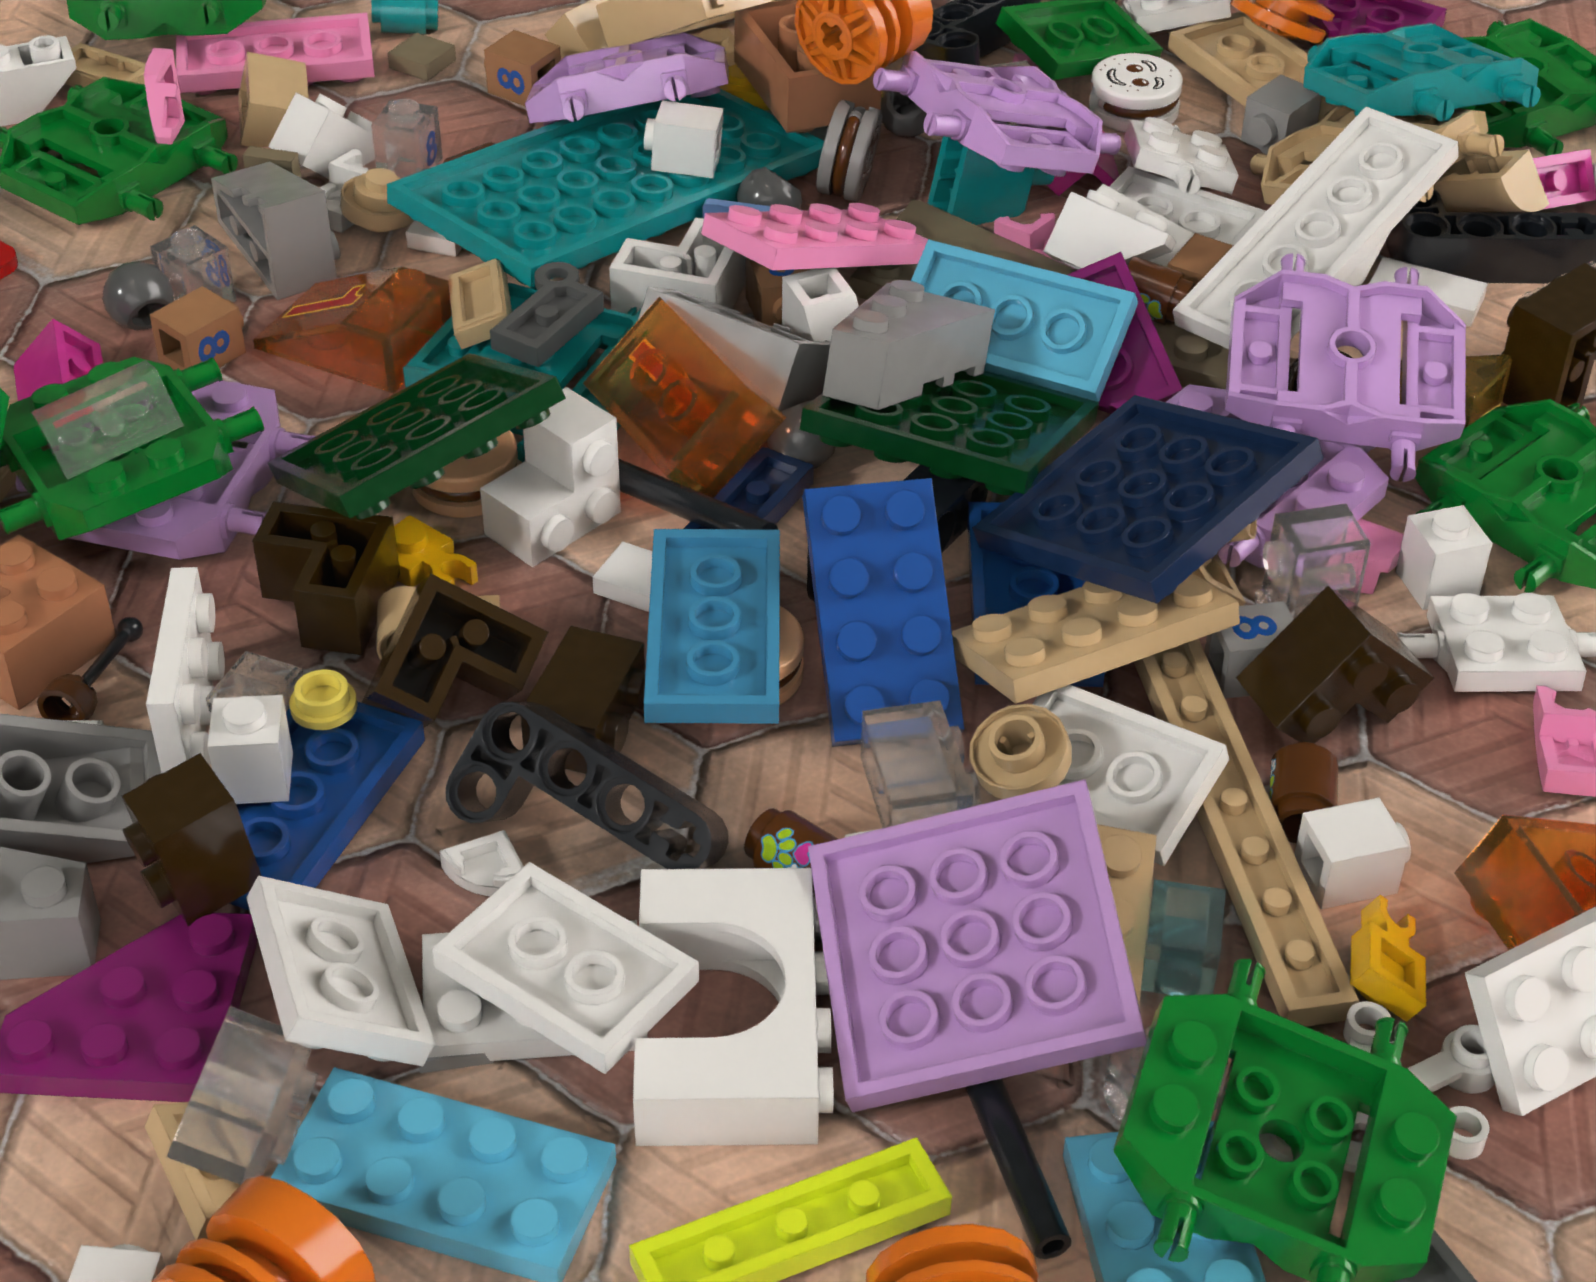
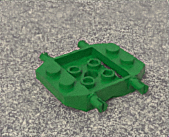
[67,0,267,40]
[1461,19,1596,156]
[0,77,238,225]
[0,356,264,540]
[1415,399,1596,593]
[1113,959,1457,1282]

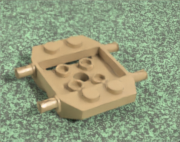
[1250,105,1504,205]

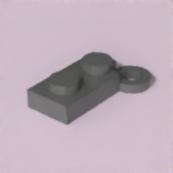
[490,262,604,367]

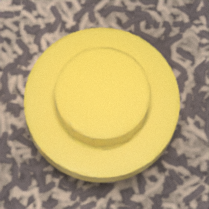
[289,669,357,730]

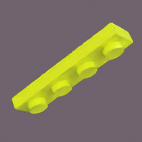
[629,1137,952,1282]

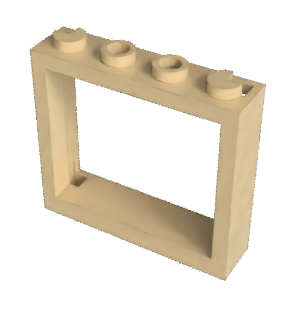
[595,0,781,48]

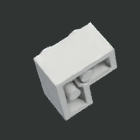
[609,218,746,314]
[480,387,621,567]

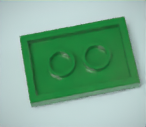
[996,0,1163,80]

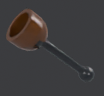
[37,617,143,720]

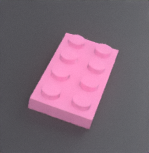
[176,13,375,95]
[701,203,928,270]

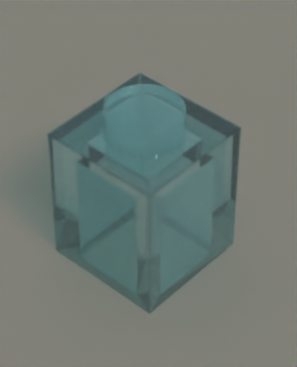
[1141,879,1226,996]

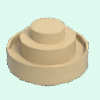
[340,168,414,232]
[970,704,1072,799]

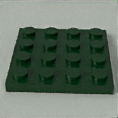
[268,353,566,519]
[800,371,1099,495]

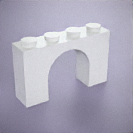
[633,868,834,1146]

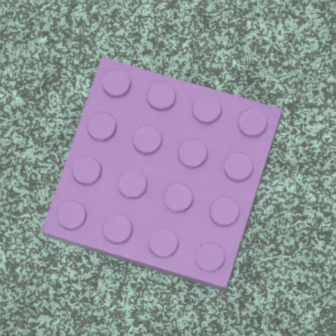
[808,779,1147,1113]

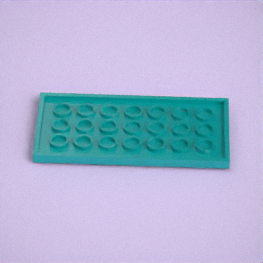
[387,89,824,287]

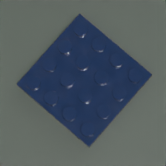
[972,395,1324,604]

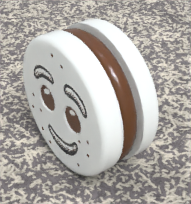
[1089,53,1183,132]

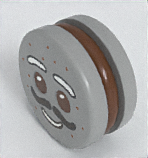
[816,100,882,202]

